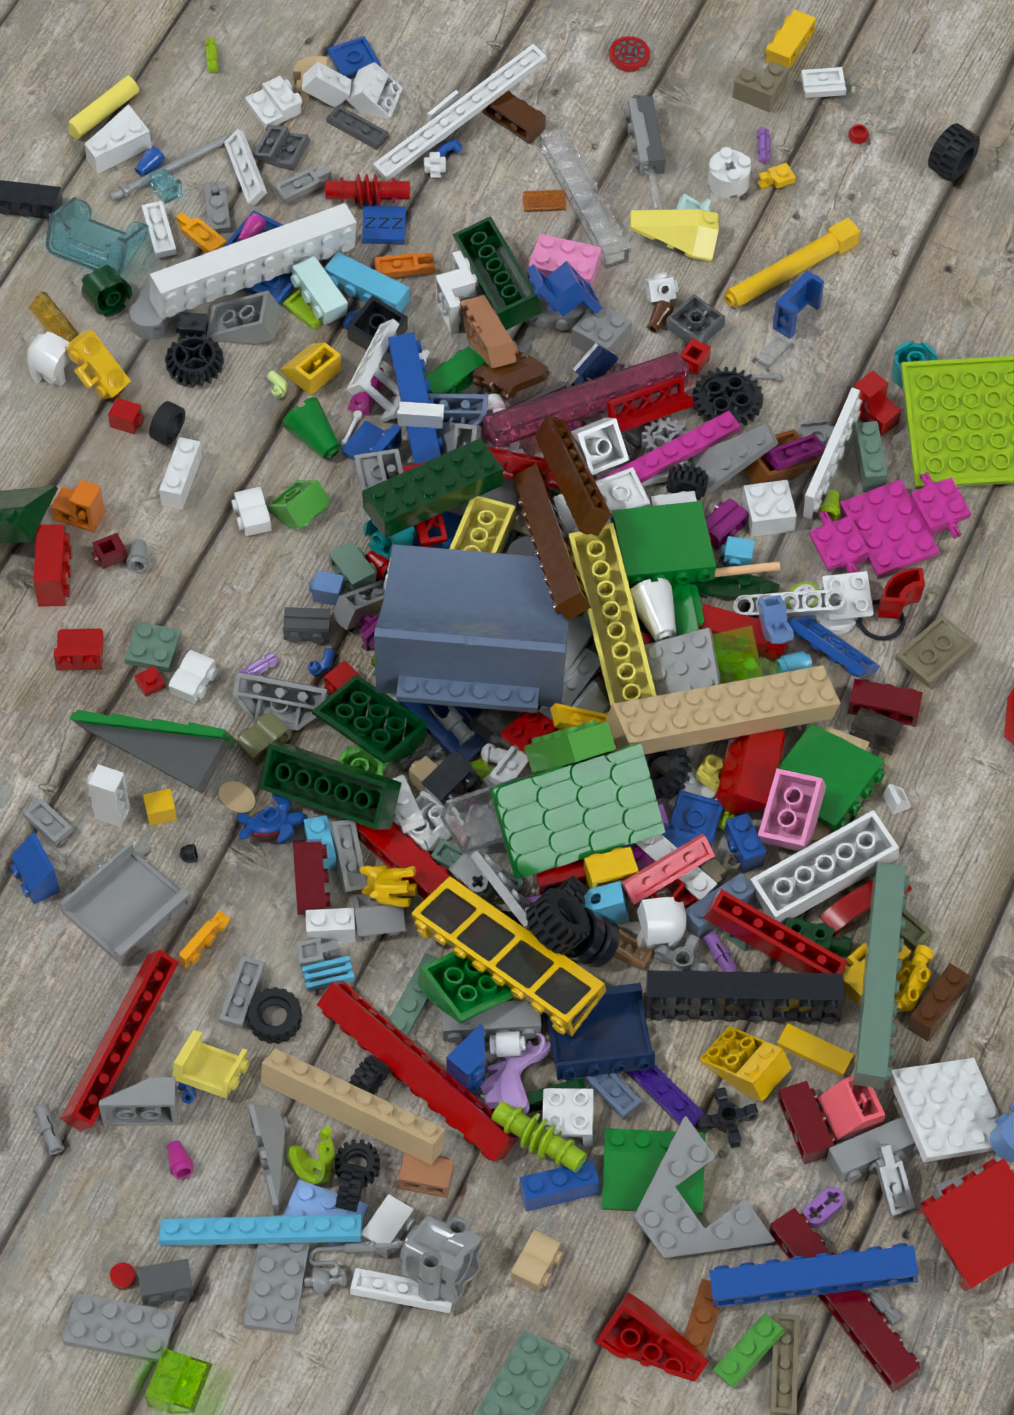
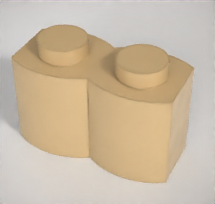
[511,1230,564,1292]

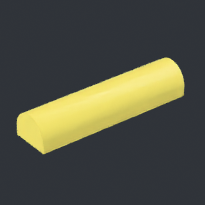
[69,75,139,140]

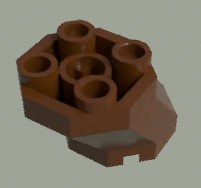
[472,350,550,401]

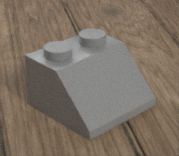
[352,894,406,938]

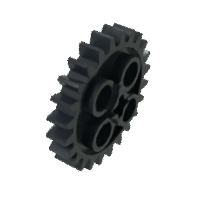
[692,366,763,426]

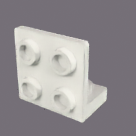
[818,571,874,621]
[543,1088,594,1147]

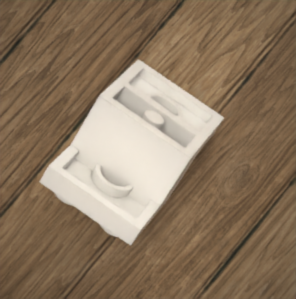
[436,251,478,334]

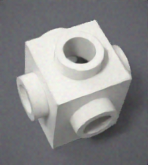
[644,272,678,303]

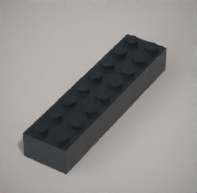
[645,970,844,1024]

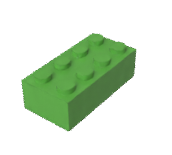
[524,719,616,773]

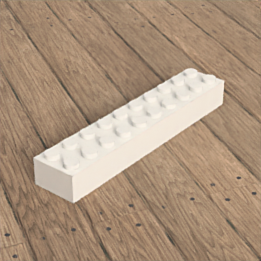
[150,203,357,319]

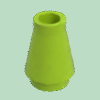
[818,490,840,521]

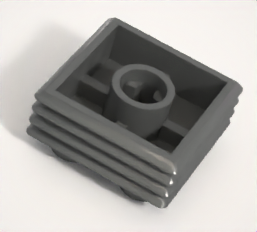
[666,294,726,344]

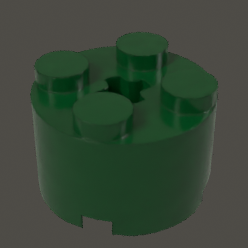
[81,265,132,317]

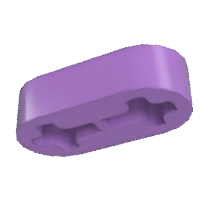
[803,1187,844,1228]

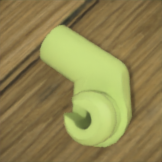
[267,370,288,399]

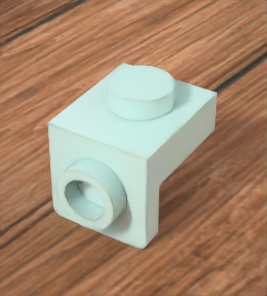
[676,194,711,211]

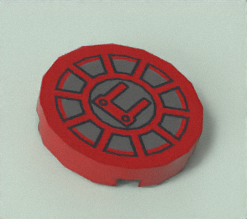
[609,36,650,72]

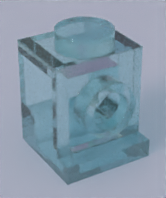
[150,167,183,204]

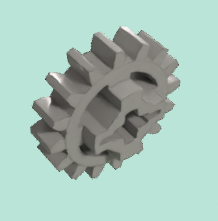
[641,417,688,454]

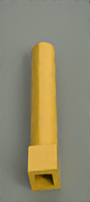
[724,217,861,309]

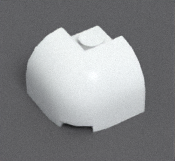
[27,331,71,387]
[637,897,687,950]

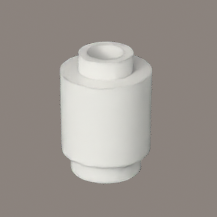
[490,1031,526,1057]

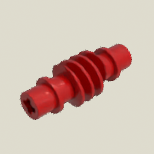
[325,174,410,206]

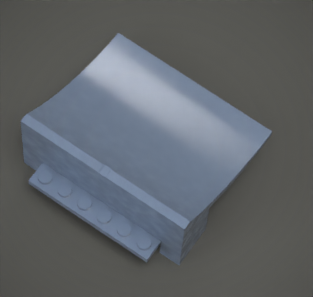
[374,544,569,713]

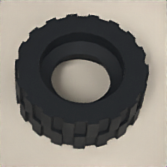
[247,987,302,1044]

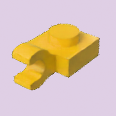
[757,163,796,189]

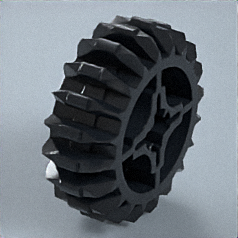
[165,333,224,388]

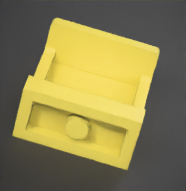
[172,1029,250,1099]

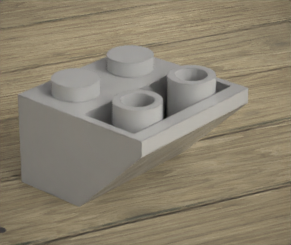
[437,423,482,455]

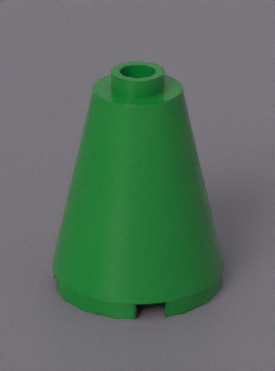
[282,397,340,459]

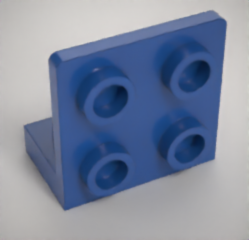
[341,421,402,460]

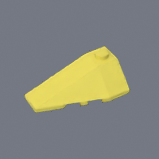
[630,209,719,262]

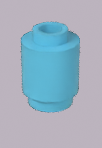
[776,650,812,673]

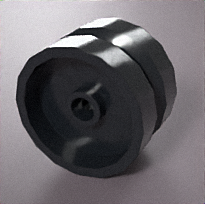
[565,907,620,968]

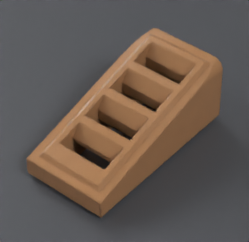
[613,929,655,970]

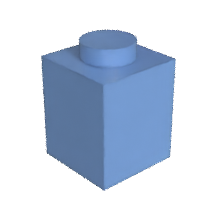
[309,571,345,606]

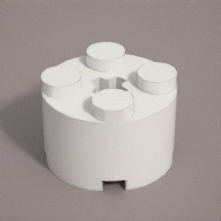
[708,147,751,198]

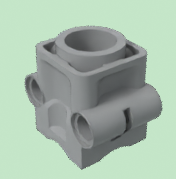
[400,1215,483,1304]

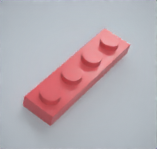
[621,834,715,905]

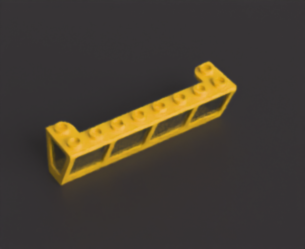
[412,877,606,1037]

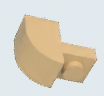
[293,56,328,101]

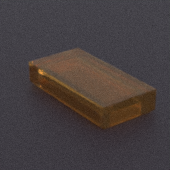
[523,190,566,212]

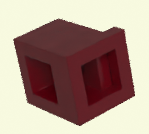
[91,533,127,569]

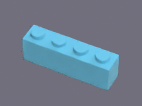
[324,252,410,312]

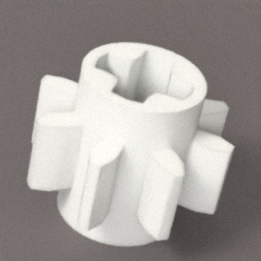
[424,152,446,178]

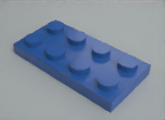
[788,615,880,677]

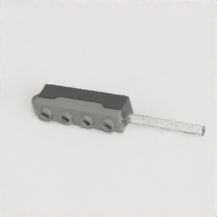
[624,95,665,210]

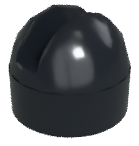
[180,844,198,863]

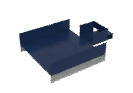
[570,343,619,391]

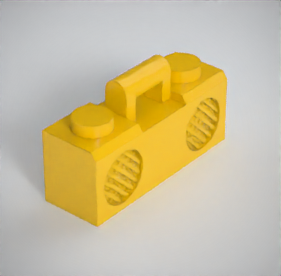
[64,329,131,399]
[842,943,911,1006]

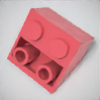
[817,1076,885,1143]

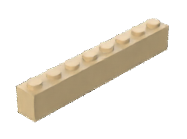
[261,1048,446,1165]

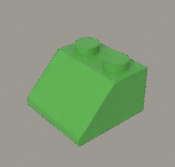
[266,480,331,529]

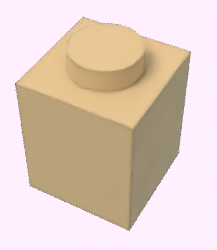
[409,756,437,793]

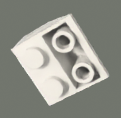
[346,62,403,119]

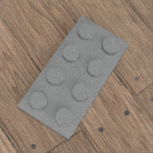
[470,850,532,933]
[243,1243,311,1335]
[63,1293,176,1364]

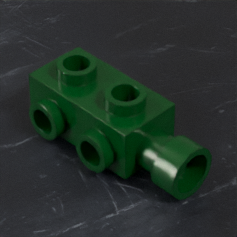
[785,917,852,957]

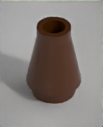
[647,300,674,333]

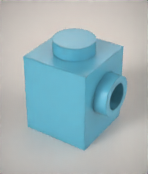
[720,536,755,567]

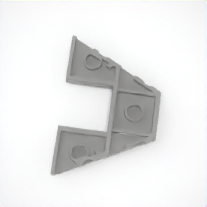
[633,1116,775,1258]

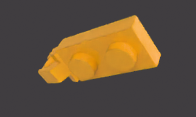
[176,212,227,253]
[178,910,230,970]

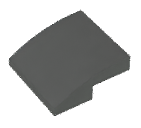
[253,125,310,170]

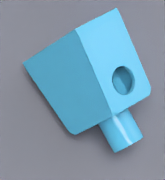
[580,881,630,924]

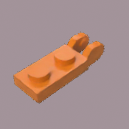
[374,253,436,278]

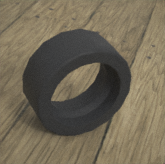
[149,401,186,445]

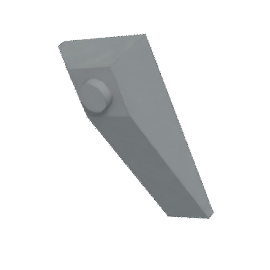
[248,1104,289,1215]

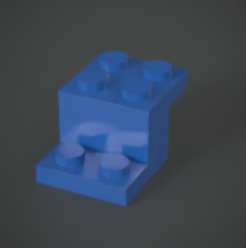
[527,261,603,317]

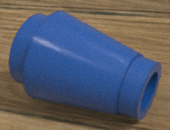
[134,146,165,177]

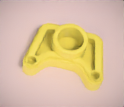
[695,754,724,793]

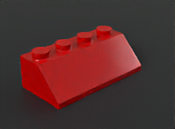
[716,729,786,814]

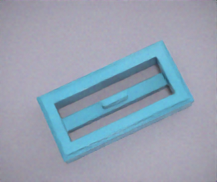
[302,956,355,992]

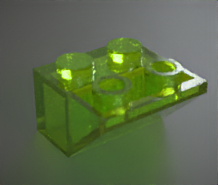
[145,1348,213,1414]

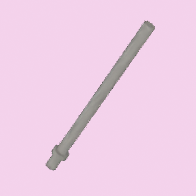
[109,134,229,201]

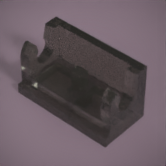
[849,707,904,756]

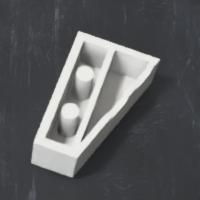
[85,104,152,174]

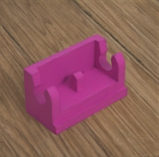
[348,367,384,416]

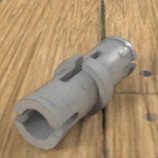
[33,1104,64,1155]

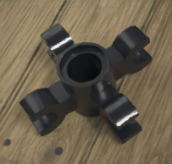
[697,1087,758,1149]

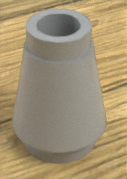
[126,539,149,573]

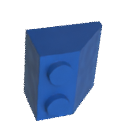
[10,833,60,904]
[446,1024,486,1093]

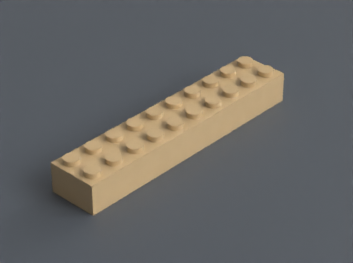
[606,665,841,754]

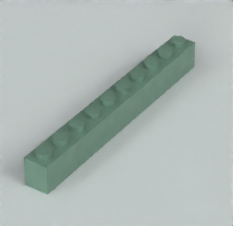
[853,862,909,1089]

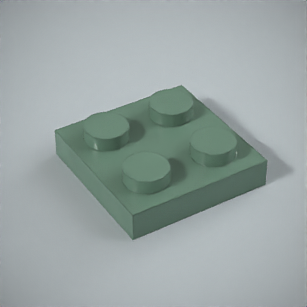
[124,621,182,672]

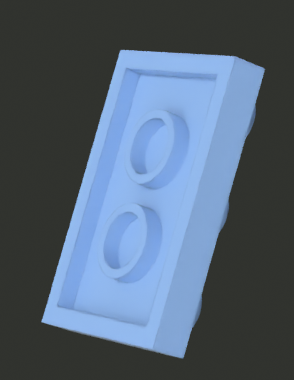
[283,1180,369,1251]

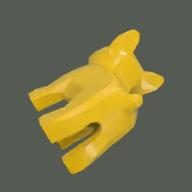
[359,865,417,907]

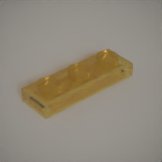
[29,291,79,342]

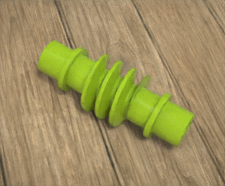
[491,1101,587,1173]

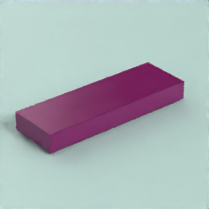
[764,434,826,471]

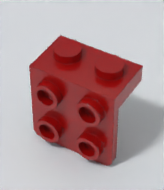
[54,628,104,671]
[501,710,561,774]

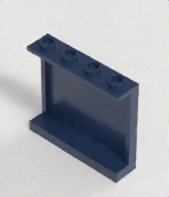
[544,983,655,1080]

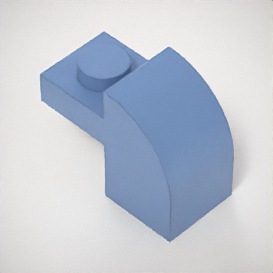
[758,595,794,644]

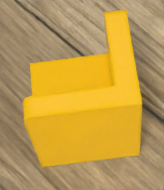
[143,789,177,826]

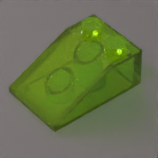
[712,625,764,684]

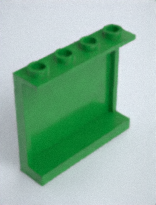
[611,501,716,588]
[779,723,885,833]

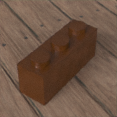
[482,90,546,144]
[907,963,970,1041]

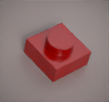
[134,666,166,697]

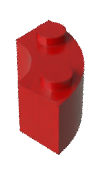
[877,568,925,619]

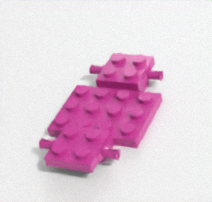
[809,472,971,579]

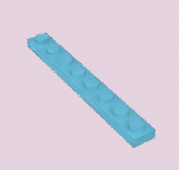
[158,1214,363,1246]

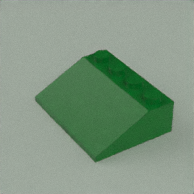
[417,928,539,1024]
[602,1128,705,1215]

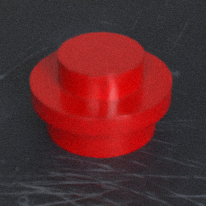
[848,124,869,144]

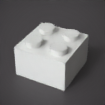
[571,418,629,475]
[742,480,797,537]

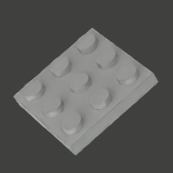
[644,628,721,696]

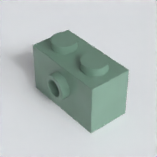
[329,540,377,592]

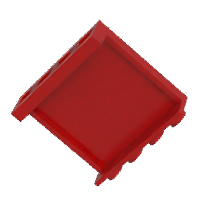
[916,1158,1014,1291]

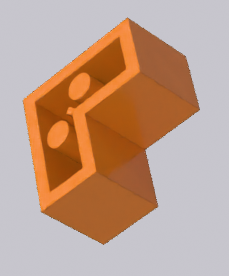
[51,480,105,533]

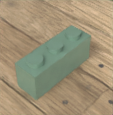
[853,421,888,492]

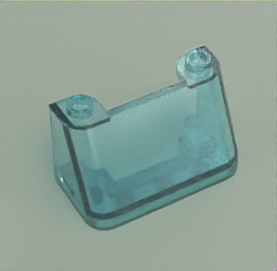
[46,197,149,275]

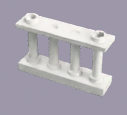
[346,319,430,422]

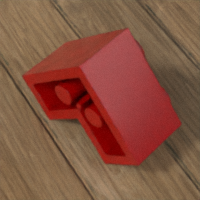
[854,370,902,437]

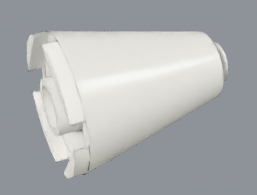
[630,578,676,642]

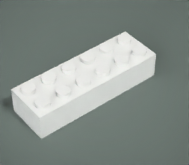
[750,810,899,924]

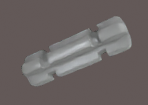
[860,1288,901,1325]

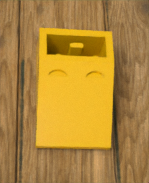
[699,1026,792,1102]

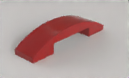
[820,880,912,935]

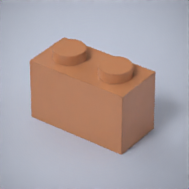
[398,1152,454,1198]

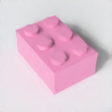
[528,234,602,287]
[758,768,826,851]

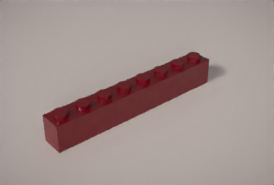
[769,1208,920,1393]

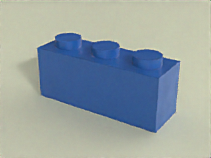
[519,1160,599,1212]

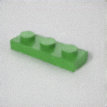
[713,1313,785,1389]

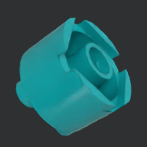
[891,341,937,388]
[363,519,415,559]

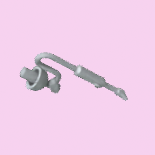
[304,1241,404,1294]

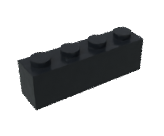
[0,180,63,220]

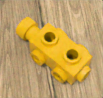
[894,945,934,1012]

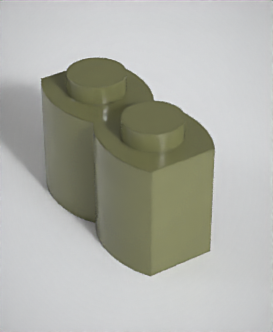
[236,711,292,765]

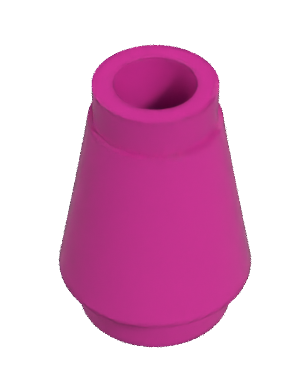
[238,213,266,241]
[167,1141,194,1179]

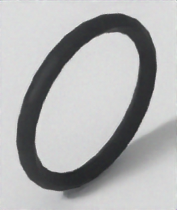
[857,599,905,641]

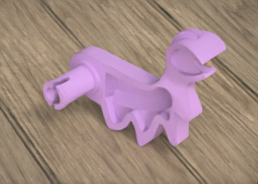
[480,1033,551,1115]

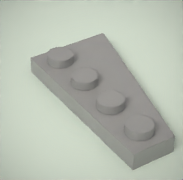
[692,424,778,493]

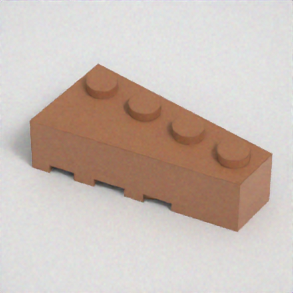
[460,295,518,369]

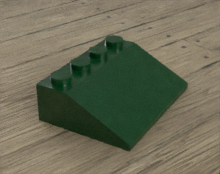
[0,485,58,544]
[312,674,428,764]

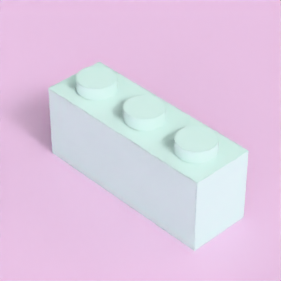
[291,256,348,325]

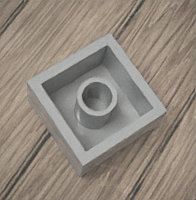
[571,303,632,355]

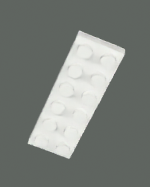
[803,388,862,520]

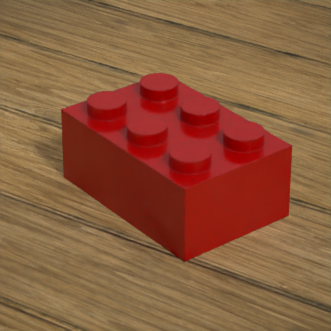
[33,524,73,607]

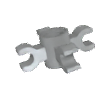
[654,934,711,971]

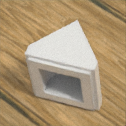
[883,784,911,815]

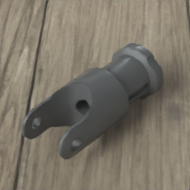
[428,705,476,746]

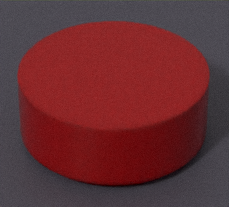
[110,1262,136,1290]

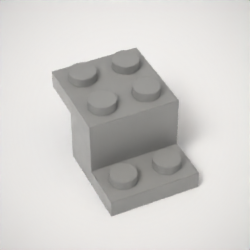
[354,449,414,494]

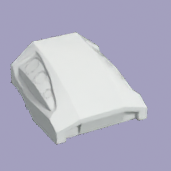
[393,791,458,851]

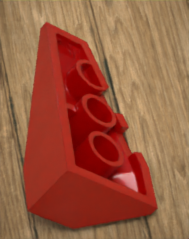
[596,1292,709,1382]

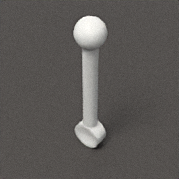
[340,410,362,447]

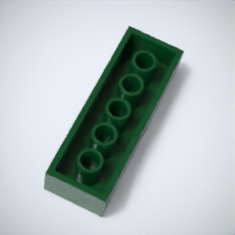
[452,216,543,330]
[362,438,503,538]
[259,742,402,830]

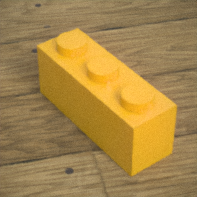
[765,9,816,70]

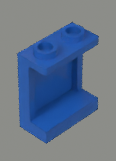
[773,270,824,339]

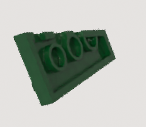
[689,562,780,604]

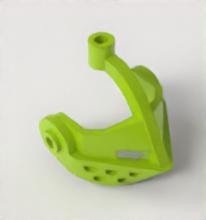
[287,1126,336,1184]

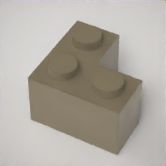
[732,61,789,112]

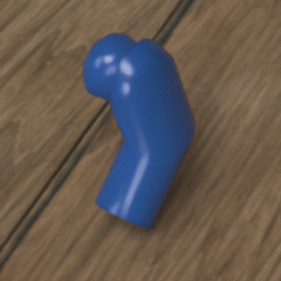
[308,648,335,676]
[177,1082,197,1104]

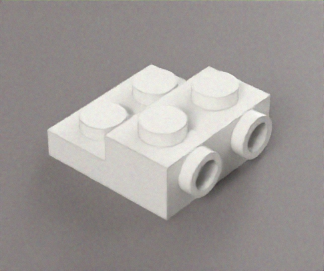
[245,76,303,130]

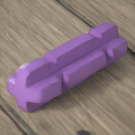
[757,127,771,164]
[236,652,278,675]

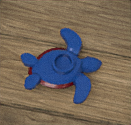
[237,793,308,844]

